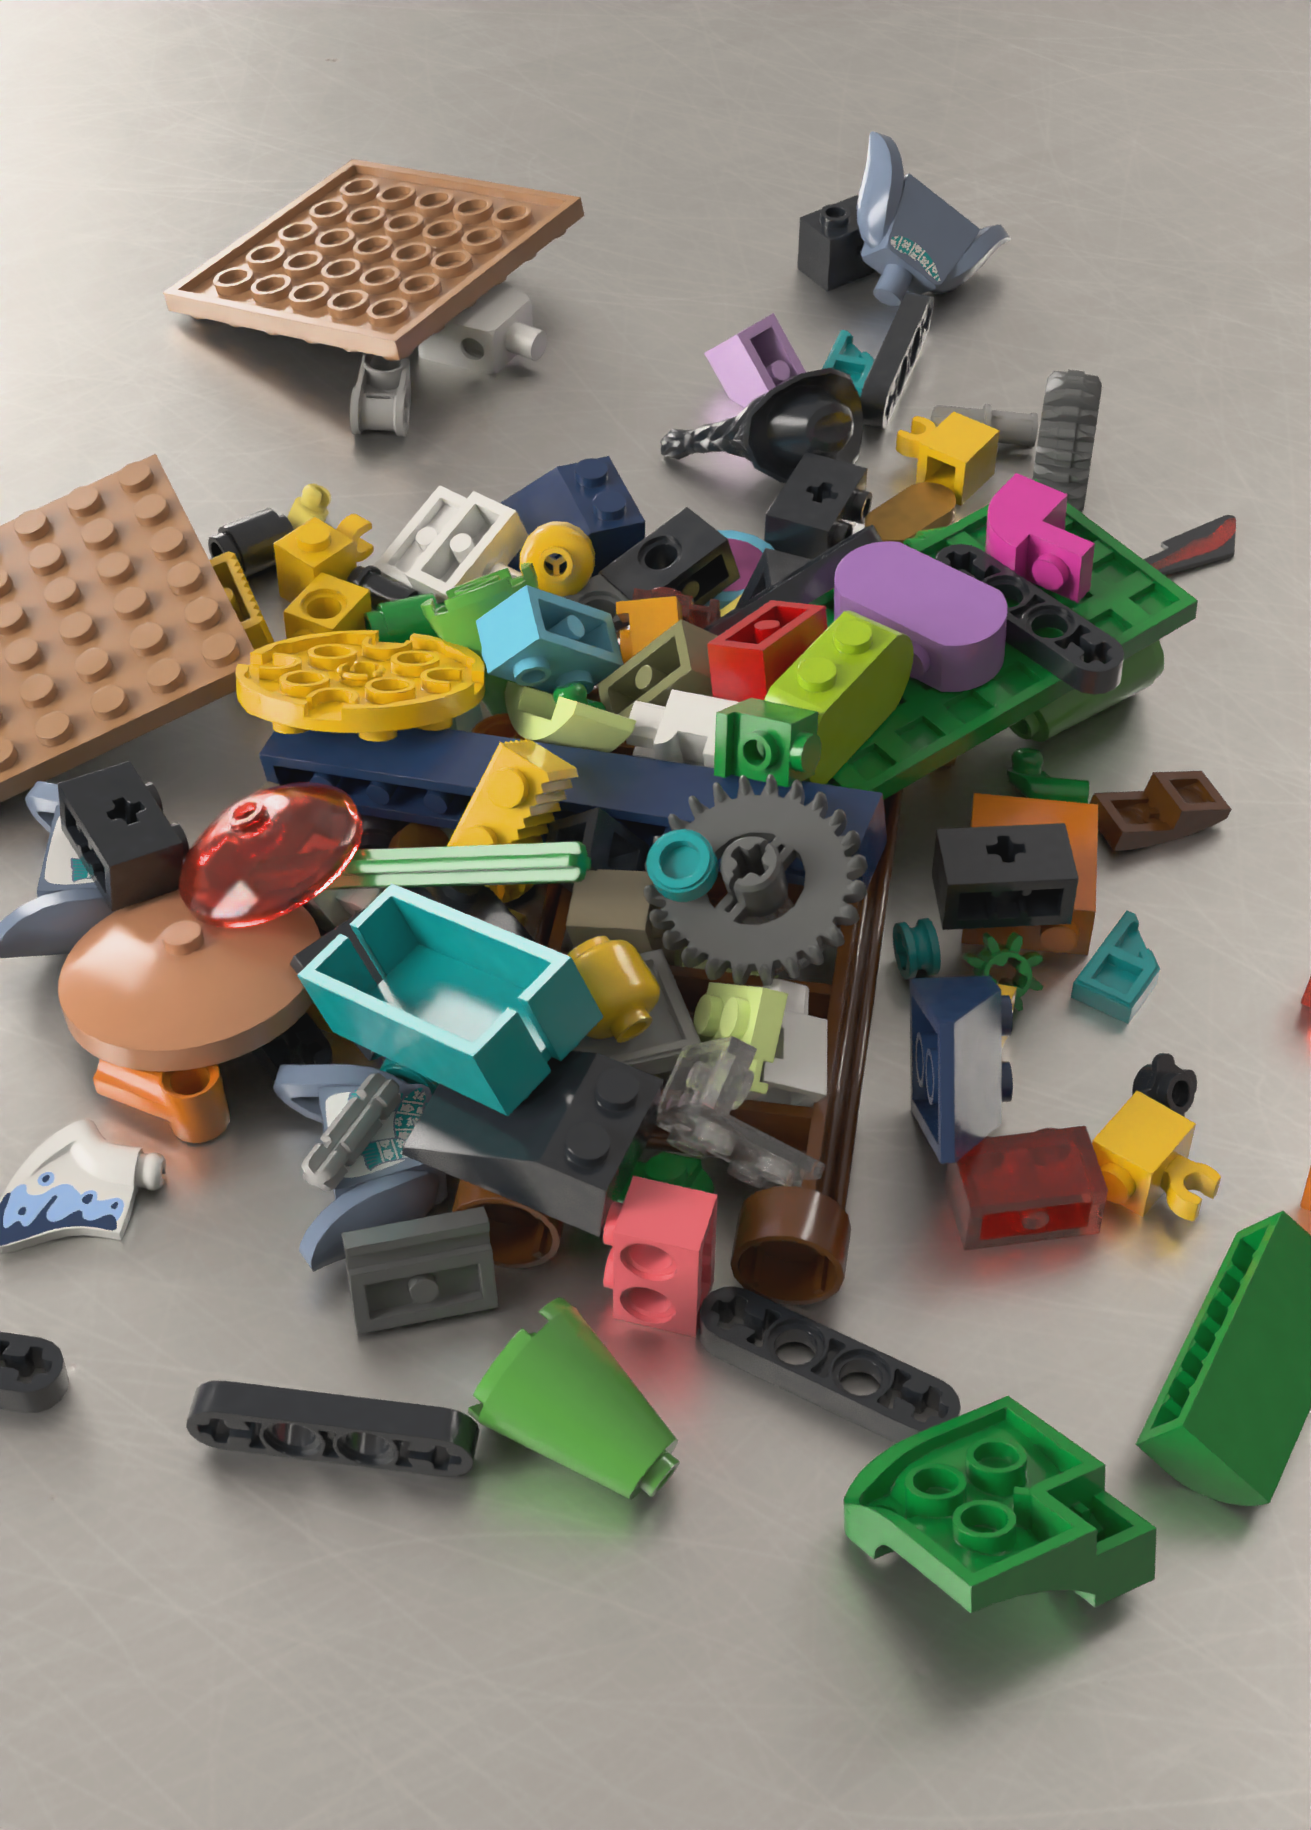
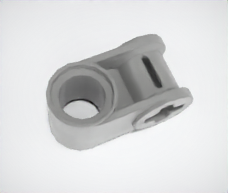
[350,353,412,437]

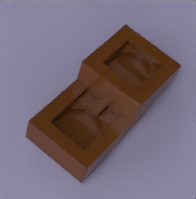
[1089,771,1232,851]

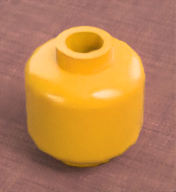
[520,521,595,597]
[567,936,660,1043]

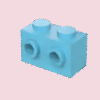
[476,585,624,694]

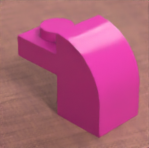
[985,473,1095,603]

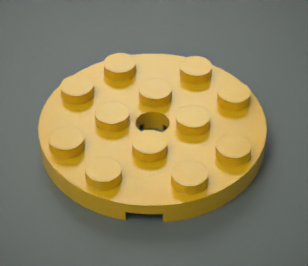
[236,630,485,742]

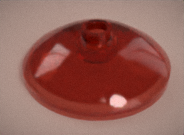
[179,782,363,928]

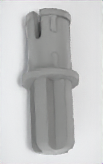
[931,404,1038,447]

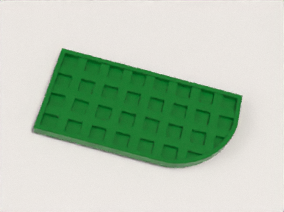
[803,479,1198,800]

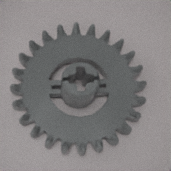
[643,774,868,986]

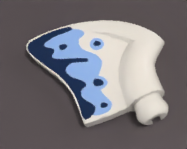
[0,1119,166,1254]

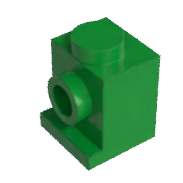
[714,698,822,788]

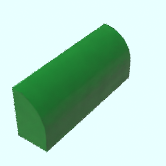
[1135,1211,1311,1506]

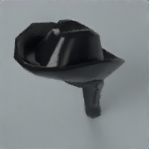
[660,368,864,483]

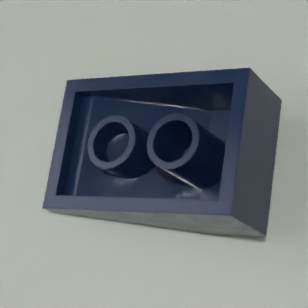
[501,456,645,578]
[910,976,1013,1163]

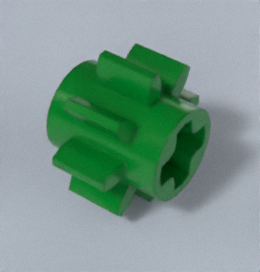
[962,932,1043,1011]

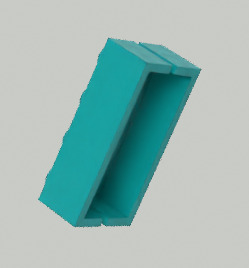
[297,884,603,1116]

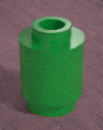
[364,593,445,643]

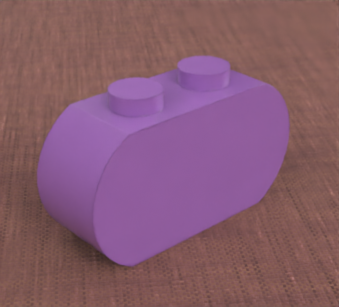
[834,541,1008,692]

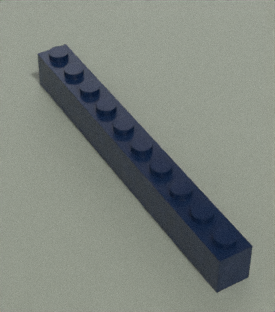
[259,728,887,889]

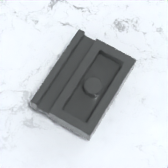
[341,1206,499,1334]

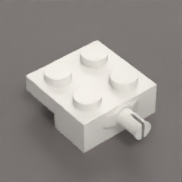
[373,485,529,603]

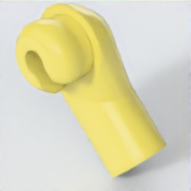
[287,484,331,530]

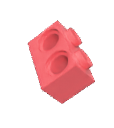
[603,1176,718,1338]

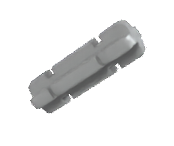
[302,1073,401,1191]

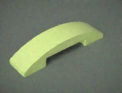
[505,681,636,752]

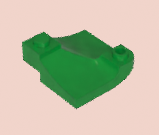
[843,1396,1157,1613]

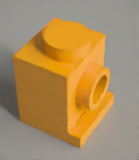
[615,596,683,663]

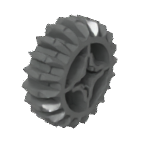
[1032,369,1102,512]

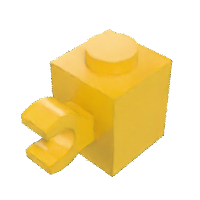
[896,411,1000,506]
[274,514,374,603]
[1084,1091,1221,1221]

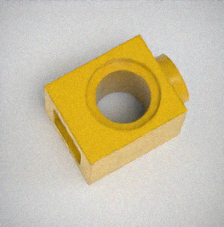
[283,572,372,639]

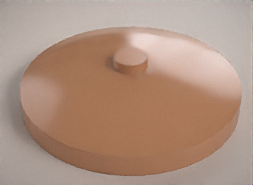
[58,882,321,1072]

